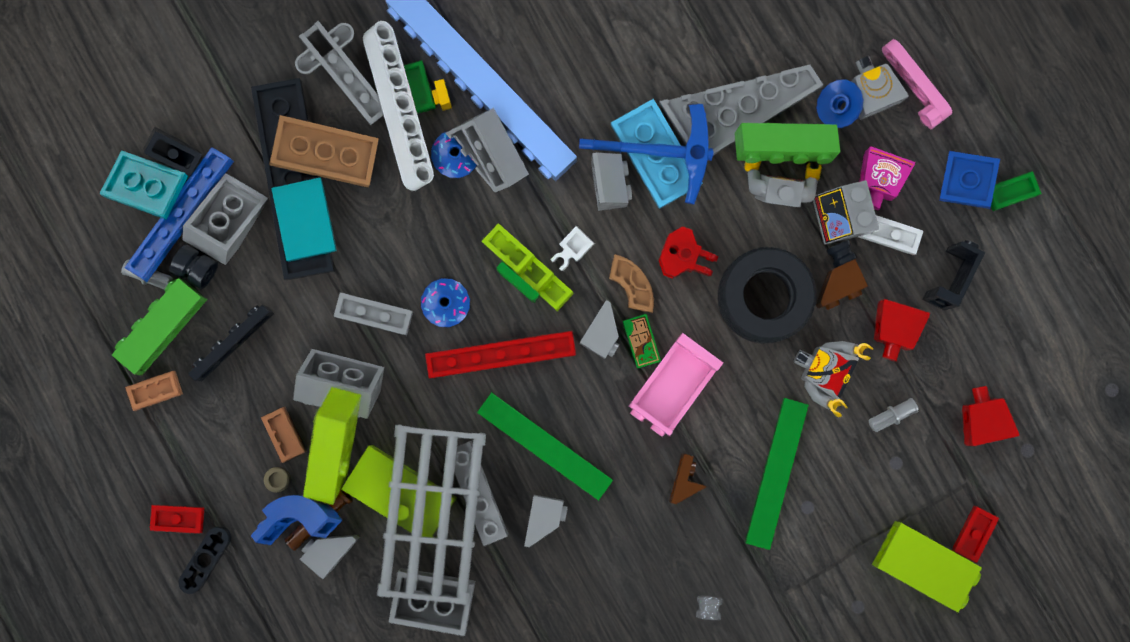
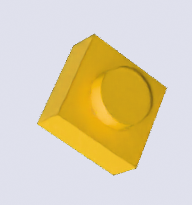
[432,79,452,111]

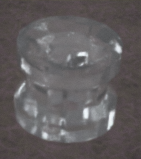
[696,596,723,620]

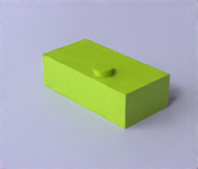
[303,387,361,505]
[342,445,457,537]

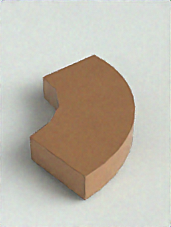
[609,254,654,313]

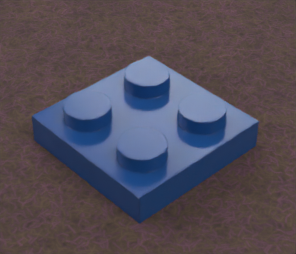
[939,151,1000,209]

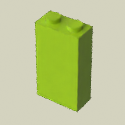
[872,521,982,613]

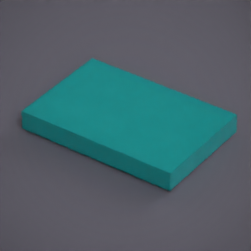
[99,150,188,220]
[271,178,337,262]

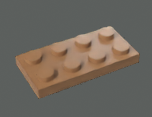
[270,115,379,187]

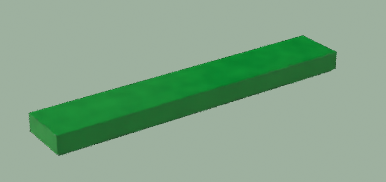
[477,392,613,501]
[745,398,809,550]

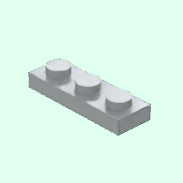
[334,293,413,336]

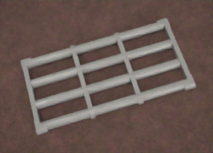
[377,424,486,605]

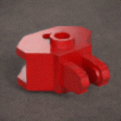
[658,226,718,279]

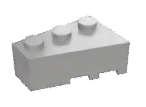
[446,108,529,192]

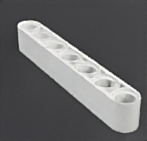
[363,21,434,191]

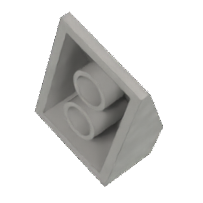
[182,173,268,265]

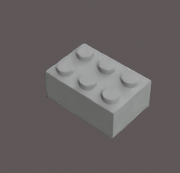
[293,349,384,419]
[389,568,476,636]

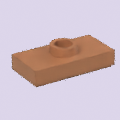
[125,371,183,411]
[261,407,306,463]

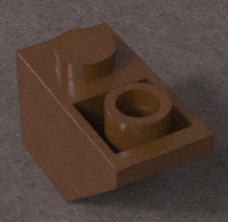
[816,259,868,310]

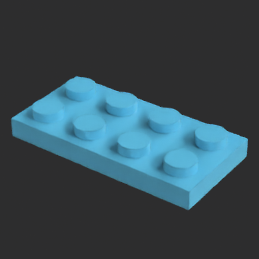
[610,99,703,209]

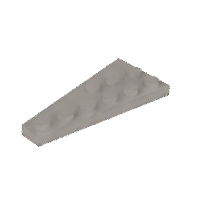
[659,65,823,155]

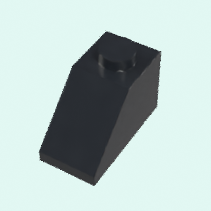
[143,126,202,176]

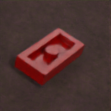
[150,505,205,533]
[952,506,999,563]

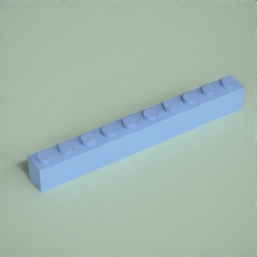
[385,0,577,181]

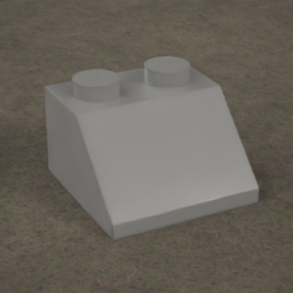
[591,153,632,211]

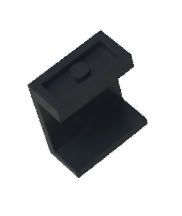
[922,240,985,311]

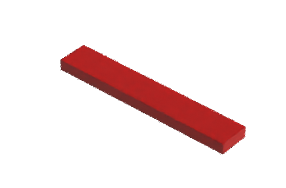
[425,331,576,379]

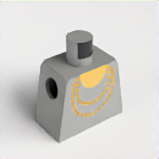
[851,56,909,120]

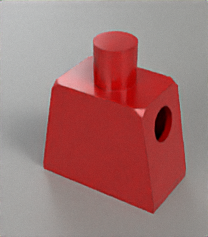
[874,299,930,361]
[962,386,1020,446]

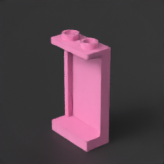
[629,333,723,437]

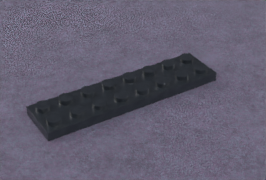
[251,78,335,280]

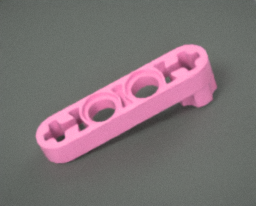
[882,39,952,129]

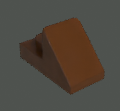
[669,453,707,504]

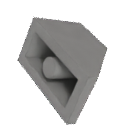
[579,300,619,359]
[524,495,567,547]
[300,535,360,579]

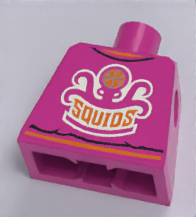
[859,147,915,210]

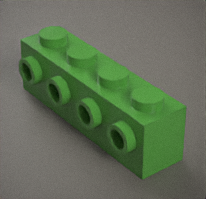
[734,123,840,164]
[112,278,208,375]

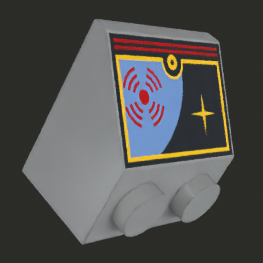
[813,180,879,245]

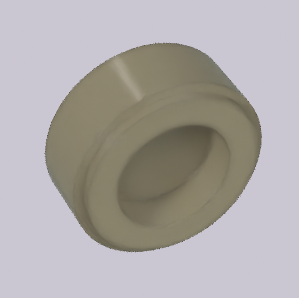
[264,467,291,493]

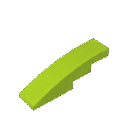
[482,223,574,312]

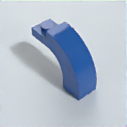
[251,495,342,545]

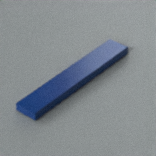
[124,147,234,282]

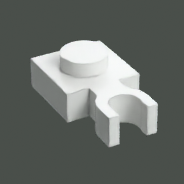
[550,226,595,271]

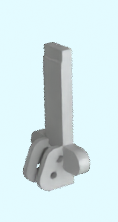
[295,21,384,125]

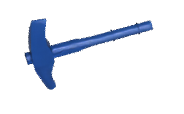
[579,104,714,205]

